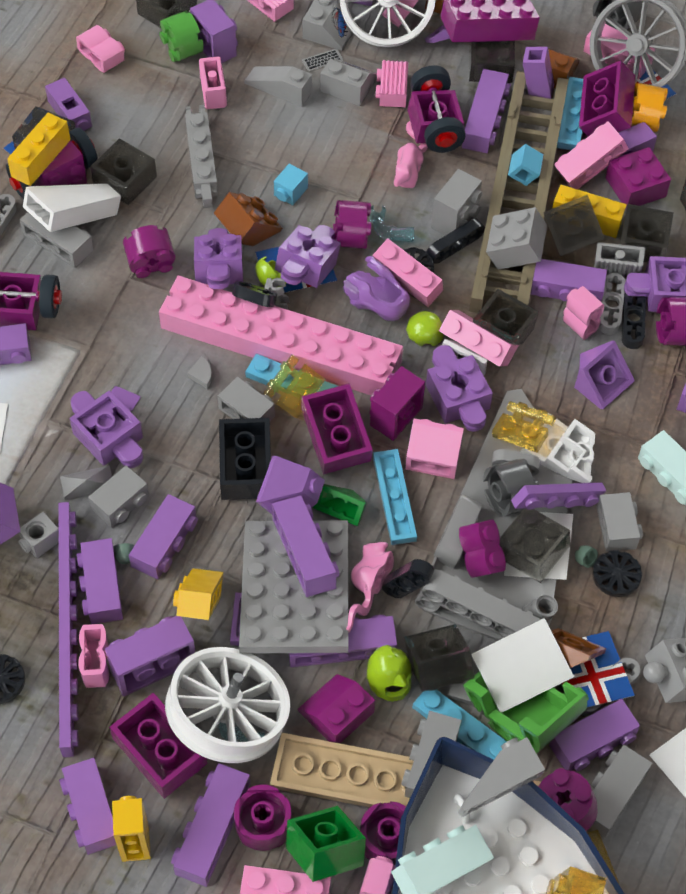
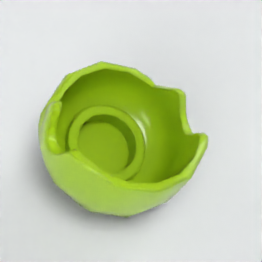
[255,256,287,288]
[406,311,444,347]

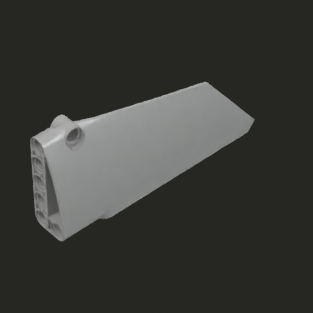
[415,389,572,640]

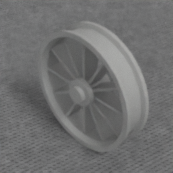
[590,0,686,87]

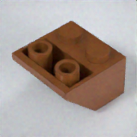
[214,192,283,246]

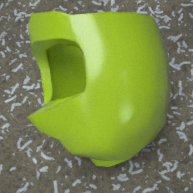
[367,645,412,702]

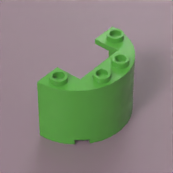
[463,671,589,753]

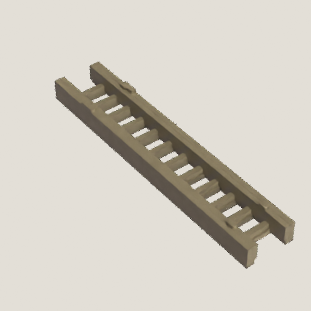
[469,71,569,321]

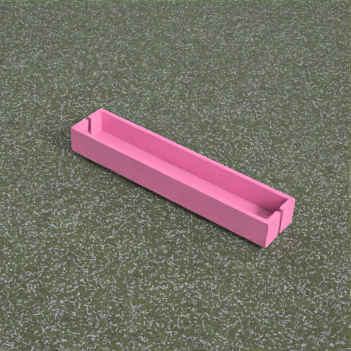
[159,275,403,395]

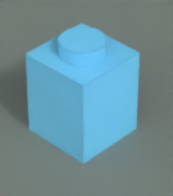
[508,144,544,186]
[274,164,308,205]

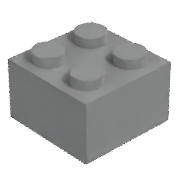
[431,169,483,235]
[486,207,547,270]

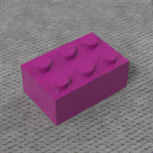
[579,60,635,137]
[301,383,373,475]
[109,693,208,799]

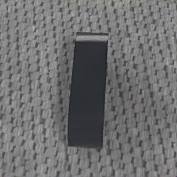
[232,281,277,307]

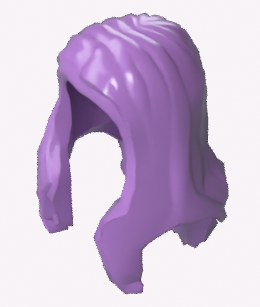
[343,256,410,321]

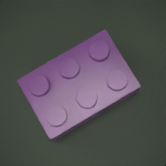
[105,616,195,697]

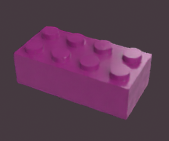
[441,0,540,42]

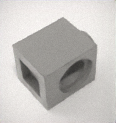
[18,512,59,558]

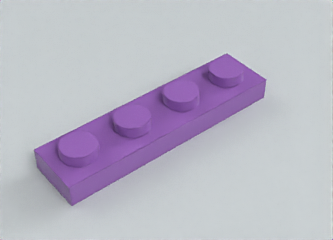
[511,482,606,510]

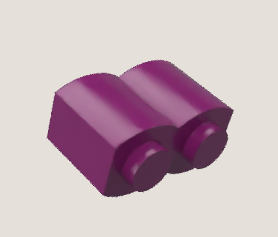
[459,519,506,578]

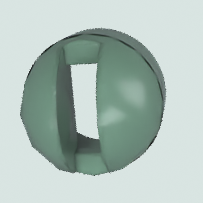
[114,543,135,564]
[575,545,598,568]

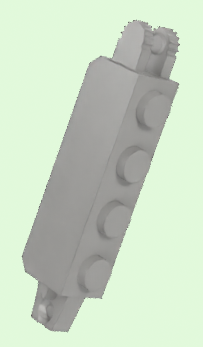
[185,105,218,208]

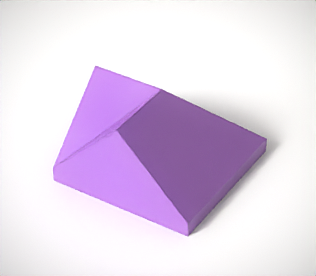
[574,341,635,409]

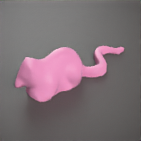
[394,121,428,188]
[346,542,394,633]

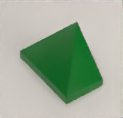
[312,484,367,526]

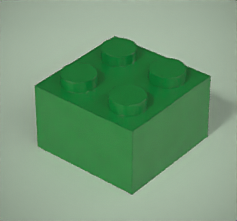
[286,805,366,882]

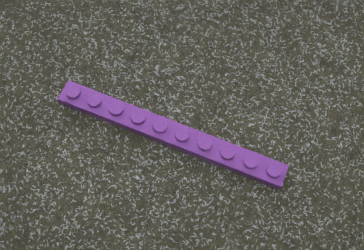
[58,502,79,757]

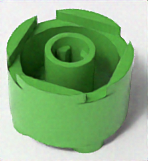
[159,11,204,62]

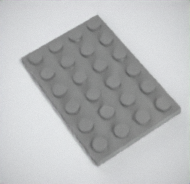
[239,520,348,653]

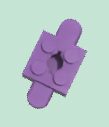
[275,225,341,288]
[194,228,243,289]
[624,256,686,312]
[426,345,493,432]
[69,390,143,468]

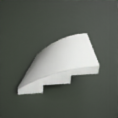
[520,413,595,483]

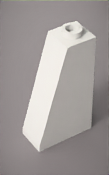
[23,184,121,232]

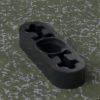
[426,218,485,264]
[622,293,646,349]
[382,559,434,598]

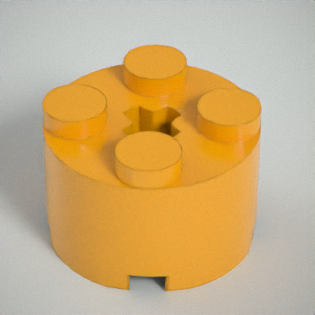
[632,83,668,132]

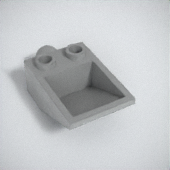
[643,638,686,703]

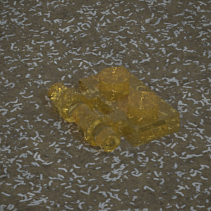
[263,354,326,419]
[492,401,556,453]

